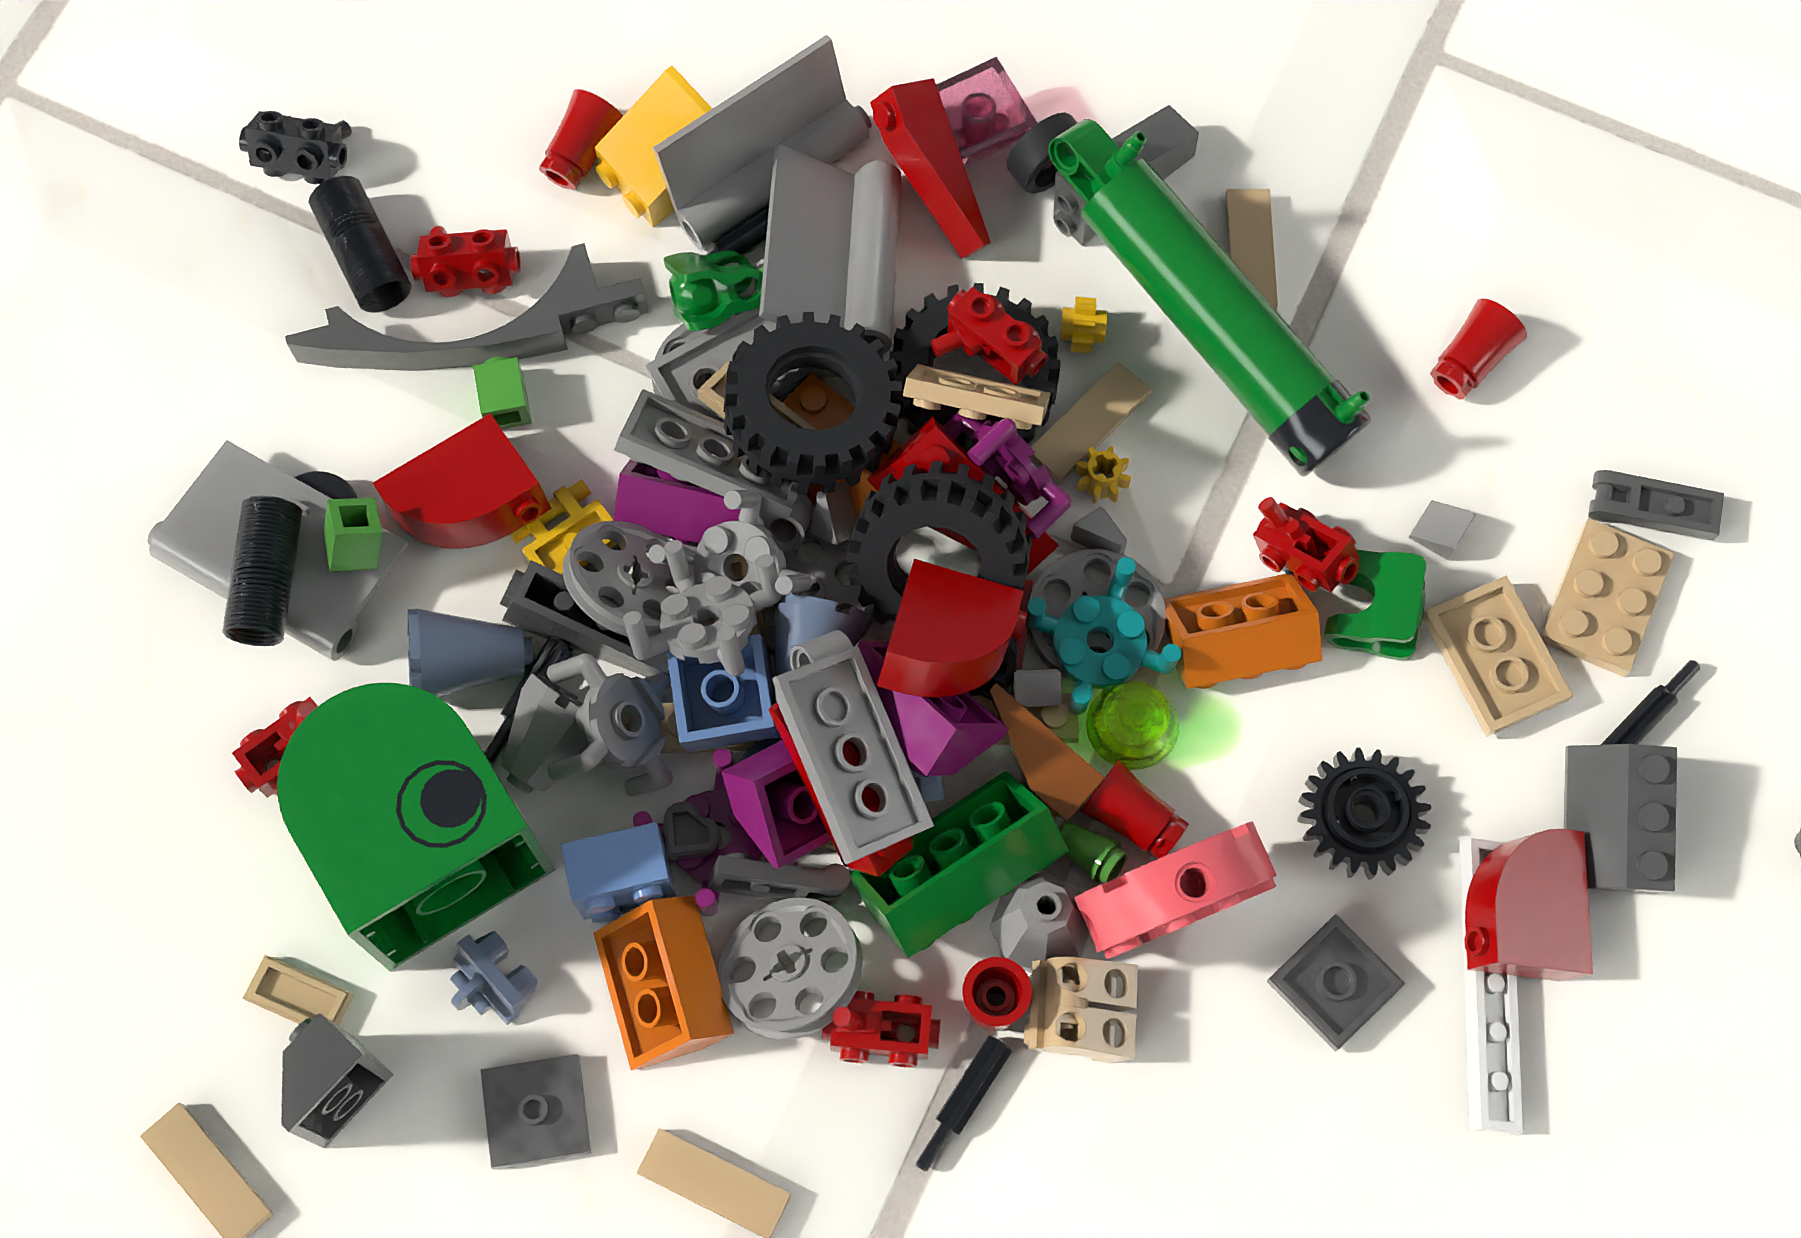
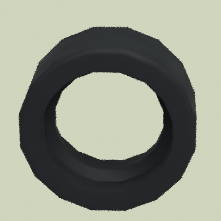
[1006,112,1078,194]

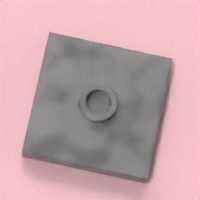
[1266,914,1406,1052]
[481,1054,591,1170]

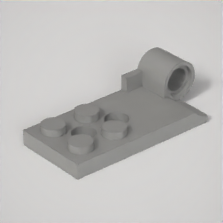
[646,307,837,423]
[614,389,814,552]
[772,630,934,864]

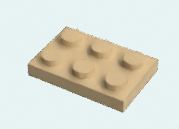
[903,364,1051,430]
[1540,518,1675,677]
[1423,575,1573,737]

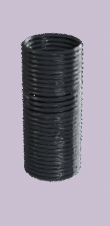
[308,176,412,313]
[222,495,303,646]

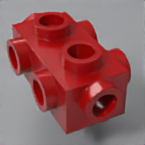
[411,226,521,298]
[930,287,1048,385]
[1252,497,1360,593]
[232,697,318,798]
[822,990,941,1068]

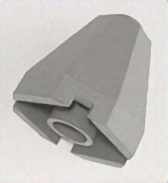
[502,673,590,794]
[990,872,1090,973]

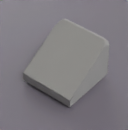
[809,481,857,545]
[1408,500,1476,560]
[1070,506,1127,554]
[1012,669,1062,707]

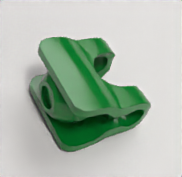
[663,251,763,331]
[1324,549,1426,661]

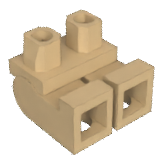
[1024,957,1138,1063]

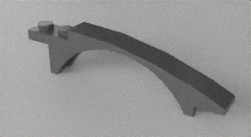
[285,243,649,371]

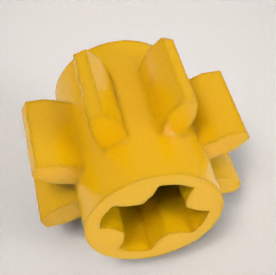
[1060,296,1107,353]
[1075,446,1131,504]

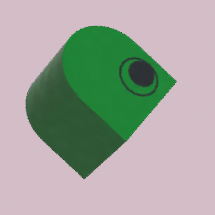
[277,682,555,971]

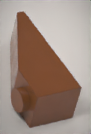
[989,683,1104,822]

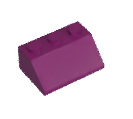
[613,459,741,544]
[858,641,1009,777]
[721,740,831,869]

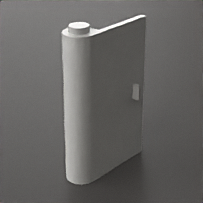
[653,35,872,250]
[759,143,901,354]
[147,440,408,661]

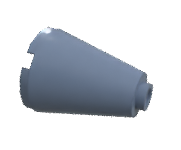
[774,594,867,703]
[407,608,533,697]

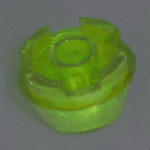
[1086,680,1179,770]

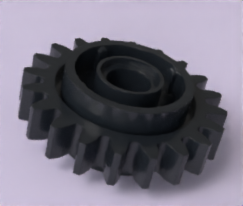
[1297,747,1432,880]

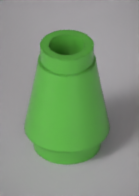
[1060,821,1128,883]

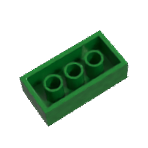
[850,770,1069,958]

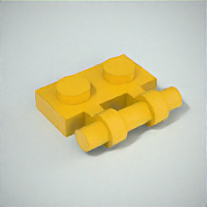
[509,479,617,575]

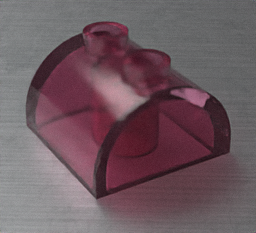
[936,56,1037,167]

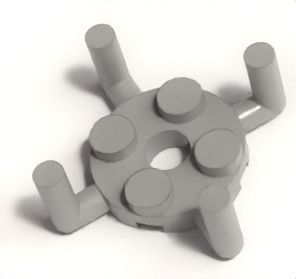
[648,489,812,595]
[623,540,783,676]
[547,653,673,797]

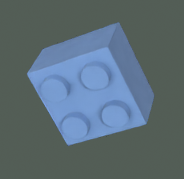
[666,634,781,753]
[560,822,677,923]

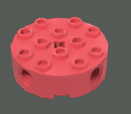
[1074,821,1277,959]

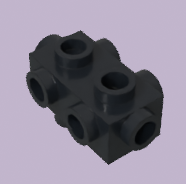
[239,111,352,184]

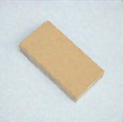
[242,955,354,1026]

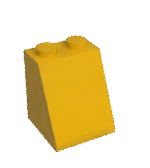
[595,65,713,227]

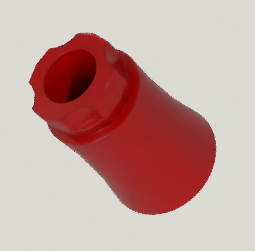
[539,89,623,191]
[1430,298,1527,400]
[1079,759,1189,859]
[962,957,1032,1031]

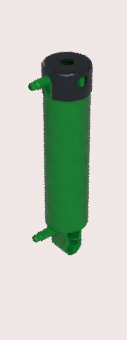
[1048,119,1371,477]

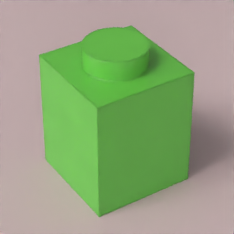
[473,356,532,429]
[323,497,383,572]

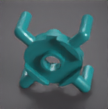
[1025,557,1181,715]

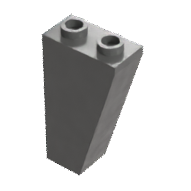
[1053,105,1199,246]
[500,560,669,677]

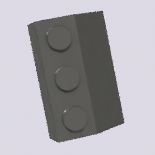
[1564,744,1677,894]
[281,1013,394,1148]

